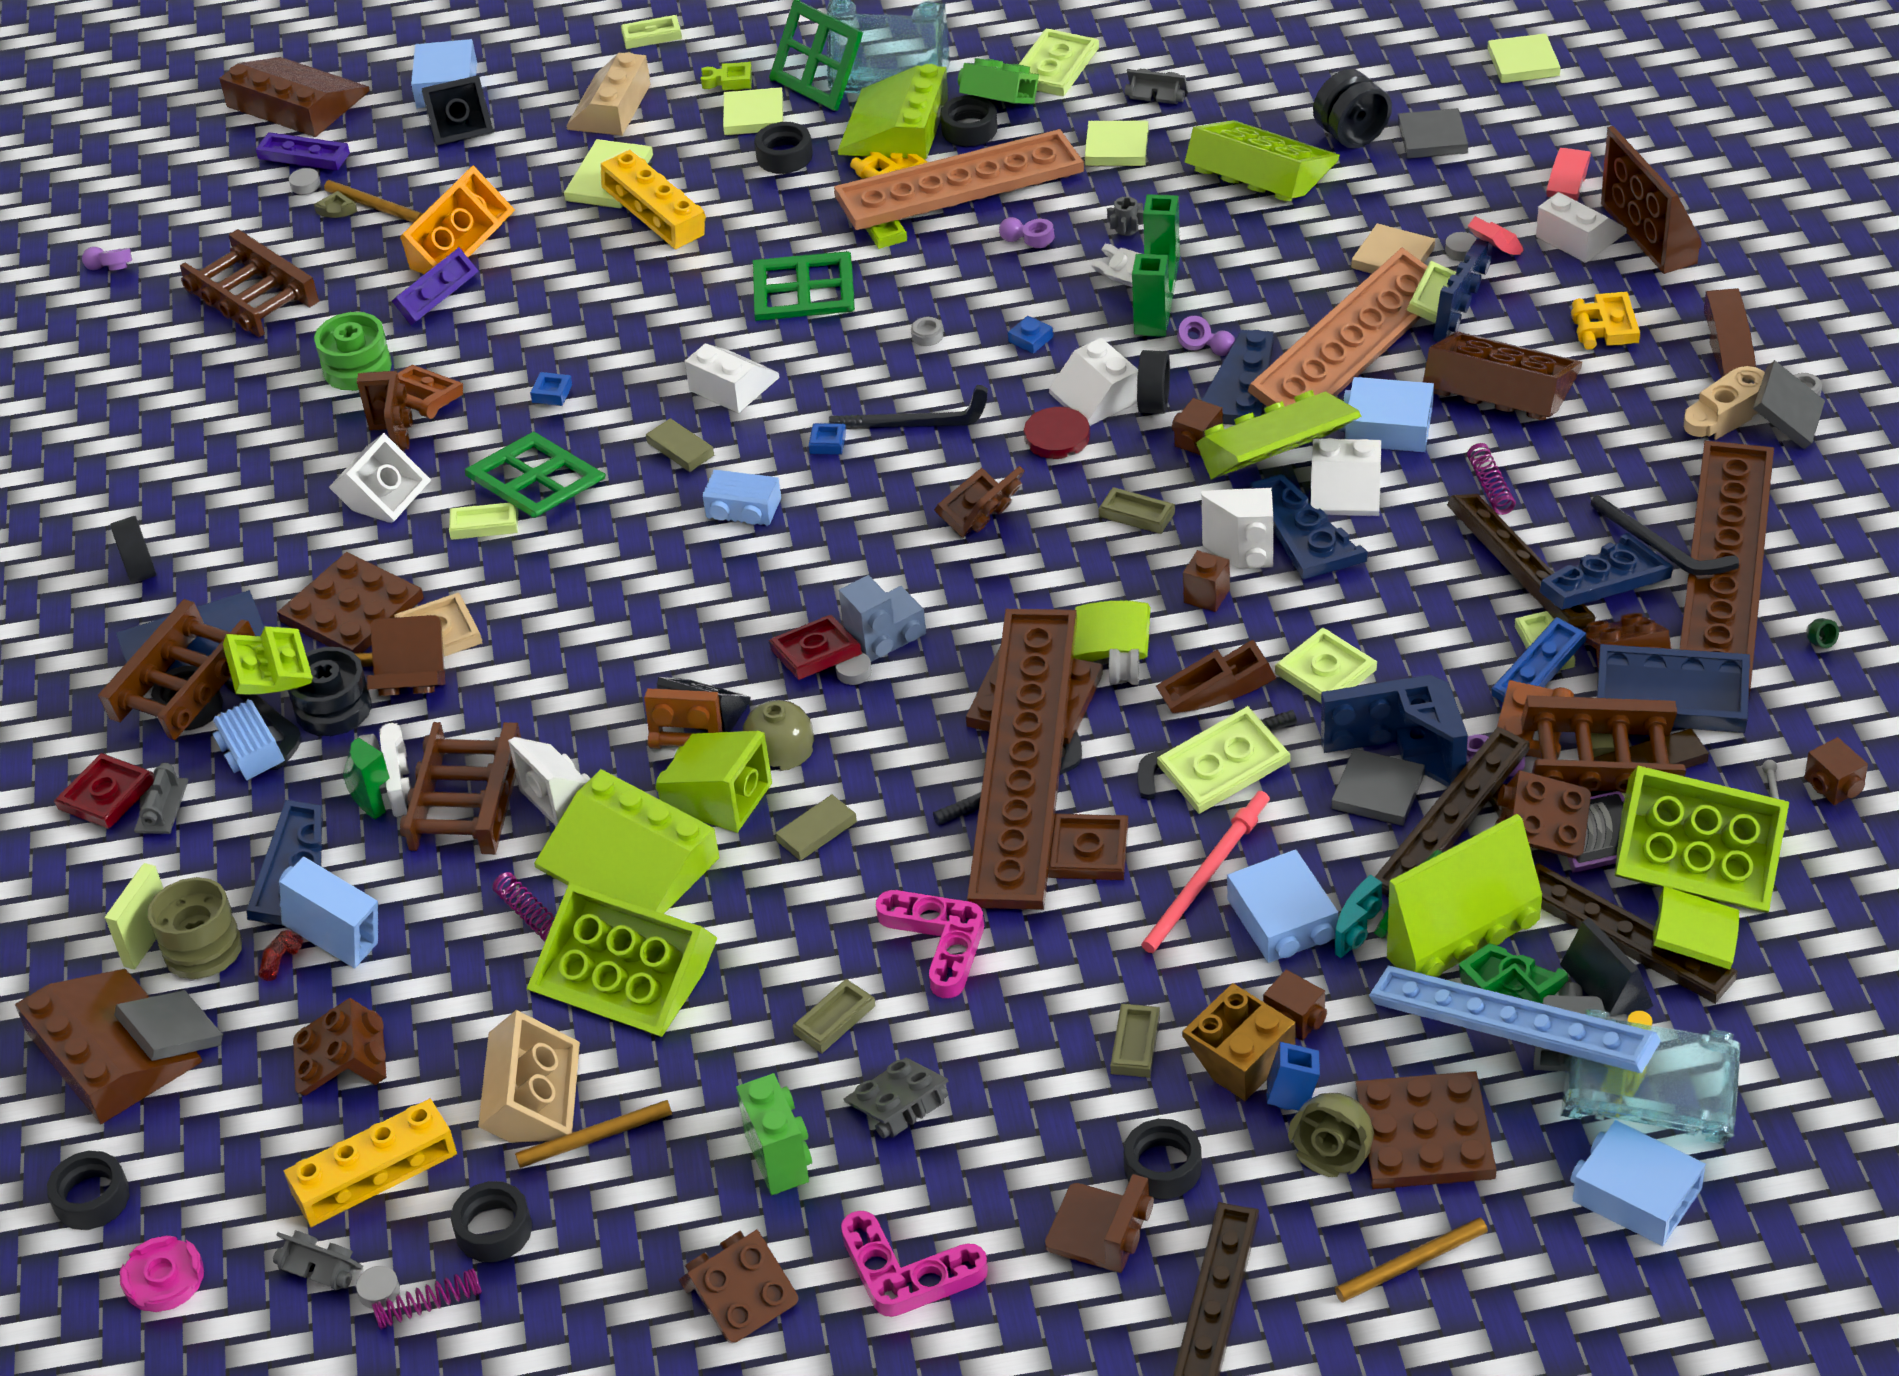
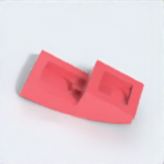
[1546,147,1591,201]
[1468,216,1524,255]

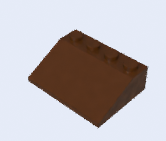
[219,57,370,137]
[1601,126,1701,274]
[1423,331,1582,420]
[15,969,203,1124]

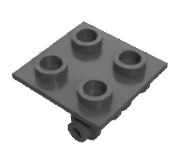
[843,1057,949,1139]

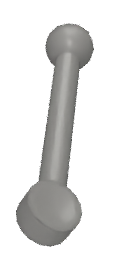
[1762,760,1779,799]

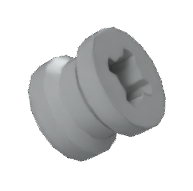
[1109,649,1139,685]

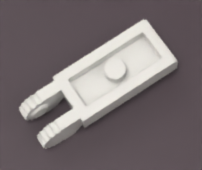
[1091,243,1141,287]
[379,723,411,817]

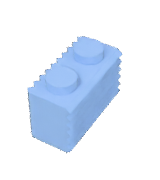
[703,469,781,526]
[212,699,285,781]

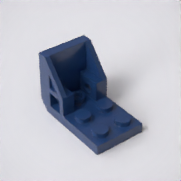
[1321,675,1468,787]

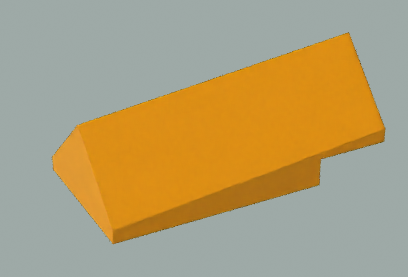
[400,165,515,274]

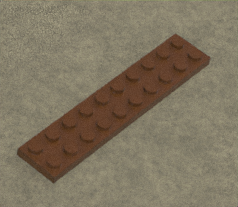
[1680,440,1774,697]
[967,609,1077,910]

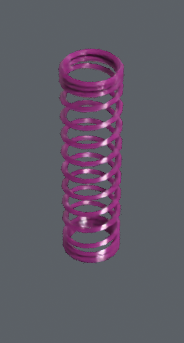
[1467,443,1516,515]
[492,872,555,942]
[372,1268,482,1330]

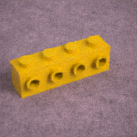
[601,150,706,250]
[283,1098,457,1227]

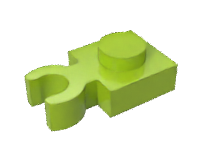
[701,62,752,91]

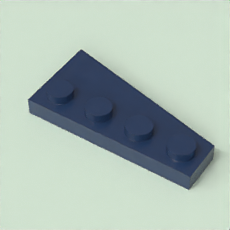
[1433,239,1491,342]
[1202,330,1274,425]
[1250,474,1368,579]
[1539,533,1674,610]
[246,800,322,926]

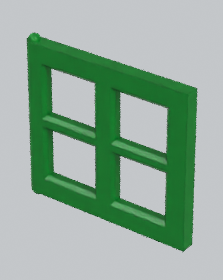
[769,0,864,111]
[753,251,855,321]
[465,431,606,518]

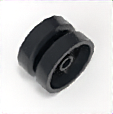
[1313,69,1392,148]
[288,647,372,736]

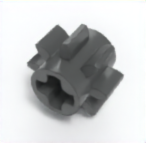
[1107,196,1144,236]

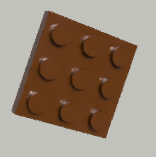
[277,552,424,654]
[966,645,1103,748]
[1355,1071,1497,1189]

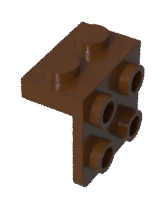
[357,371,413,452]
[934,466,1025,538]
[1580,613,1671,667]
[367,615,446,696]
[1494,770,1591,859]
[293,998,387,1096]
[1045,1174,1154,1273]
[679,1229,798,1343]

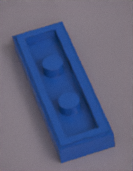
[1491,617,1586,702]

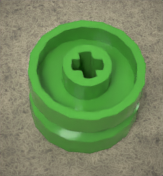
[314,312,392,391]

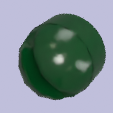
[1806,618,1839,648]

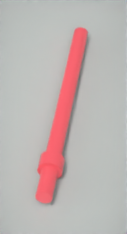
[1141,791,1270,953]

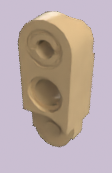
[1684,366,1765,440]

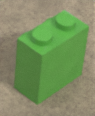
[958,58,1039,104]
[736,1073,812,1196]

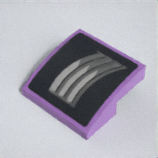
[1567,791,1625,873]

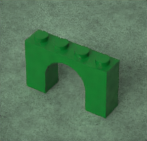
[1132,194,1180,337]

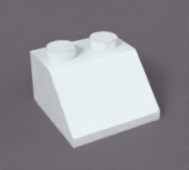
[1536,192,1627,263]
[1049,338,1138,426]
[685,343,780,413]
[329,433,431,523]
[1311,438,1381,516]
[1201,488,1273,569]
[508,737,590,826]

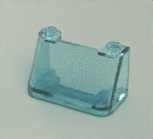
[827,0,950,93]
[1560,1009,1741,1145]

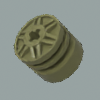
[147,877,242,979]

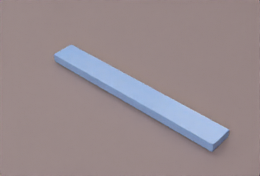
[1369,965,1661,1074]

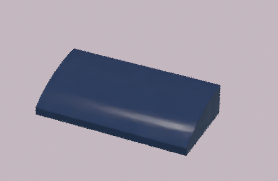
[116,590,264,673]
[1596,644,1750,733]

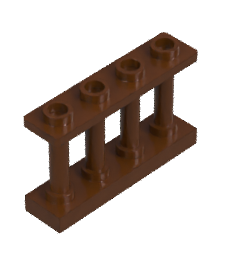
[180,229,319,337]
[98,599,255,740]
[1521,695,1686,793]
[400,722,521,855]

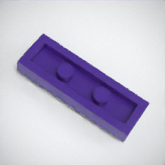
[255,132,350,170]
[392,247,479,325]

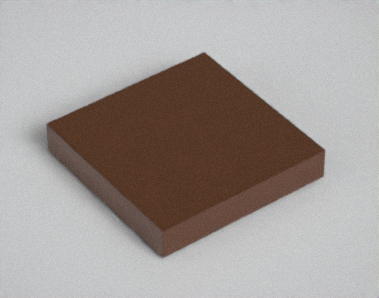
[1048,814,1129,880]

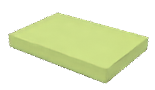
[1019,28,1099,97]
[564,139,653,209]
[1157,706,1291,814]

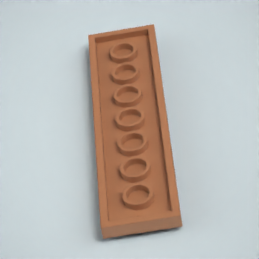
[834,129,1084,230]
[1248,247,1428,407]

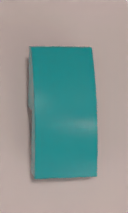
[1335,874,1382,958]

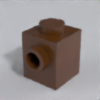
[1172,398,1223,455]
[1183,550,1230,612]
[1804,737,1868,805]
[1263,969,1327,1041]

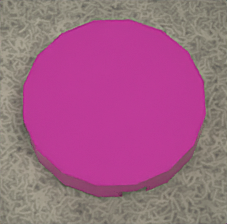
[120,1235,204,1312]

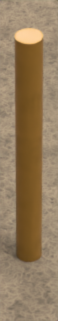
[324,180,423,223]
[515,1100,672,1168]
[1335,1217,1488,1303]

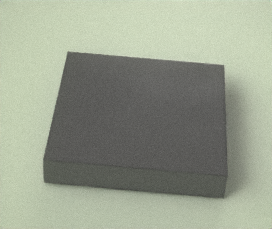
[1398,108,1468,158]
[1753,360,1825,449]
[1331,749,1425,826]
[114,990,223,1061]

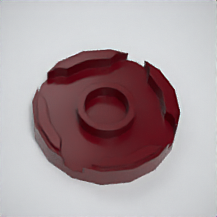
[1024,407,1090,459]

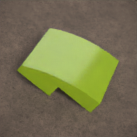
[1073,601,1151,662]
[223,626,313,694]
[1653,886,1739,970]

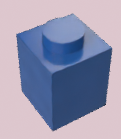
[1267,1042,1320,1111]

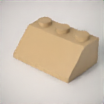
[567,52,651,136]
[478,1010,580,1143]

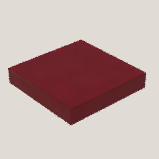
[769,615,862,680]
[54,753,155,829]

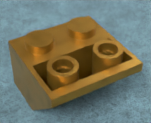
[1182,983,1295,1101]

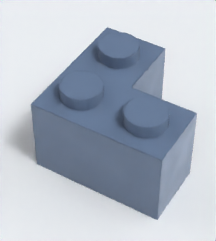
[839,575,926,662]

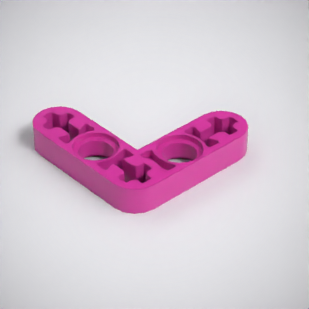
[876,890,984,998]
[841,1211,988,1317]

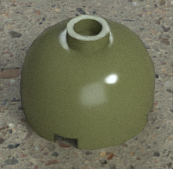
[742,700,815,771]
[1288,1093,1374,1177]

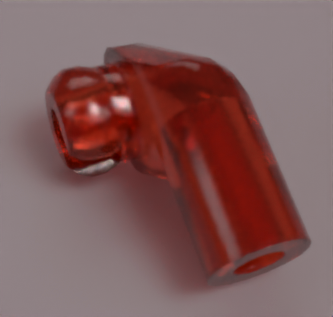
[258,930,303,981]

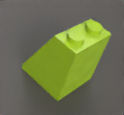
[656,731,772,833]

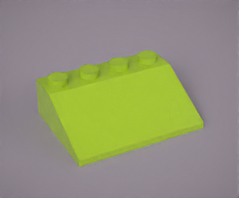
[838,64,948,159]
[1185,120,1340,201]
[1196,390,1362,480]
[1615,766,1789,913]
[534,769,720,914]
[1387,814,1542,978]
[526,882,717,1037]

